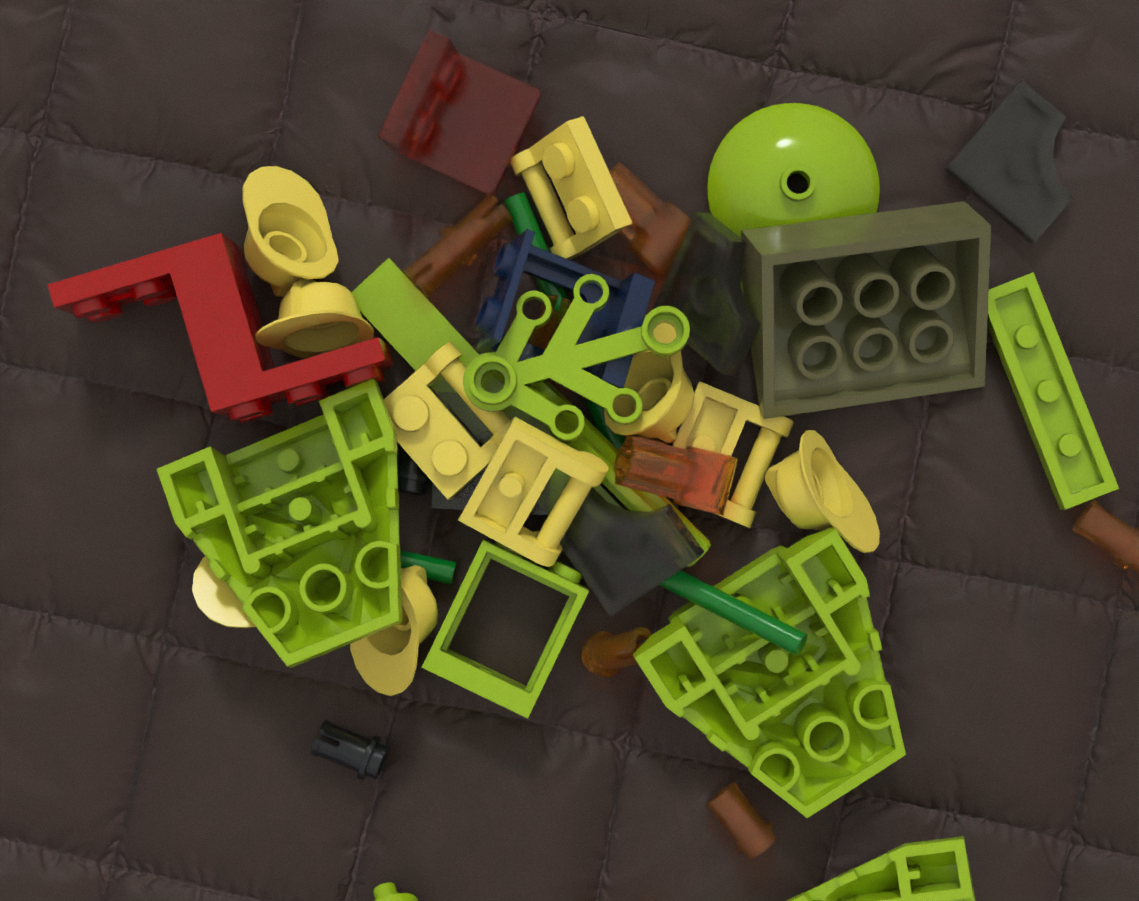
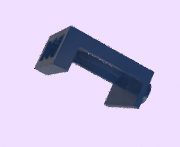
[475,229,655,389]

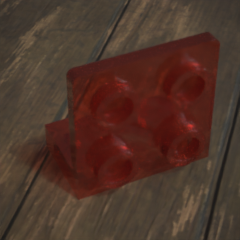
[378,30,541,196]

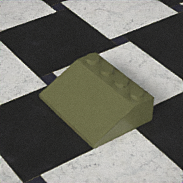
[741,201,991,419]

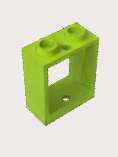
[421,539,589,719]

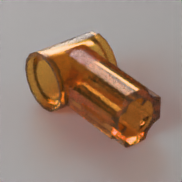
[609,162,704,279]
[614,435,738,516]

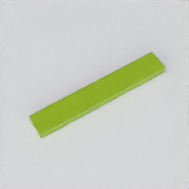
[351,258,625,551]

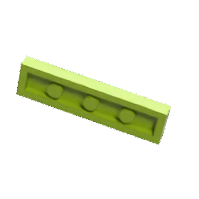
[987,272,1119,510]

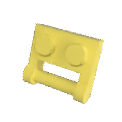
[509,116,633,260]
[384,341,514,500]
[655,381,794,528]
[458,417,609,567]

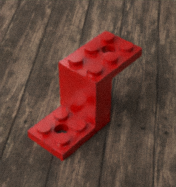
[47,233,395,423]

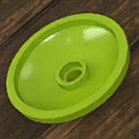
[707,103,880,259]

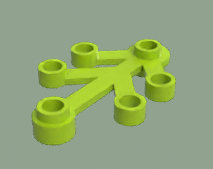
[463,274,690,442]

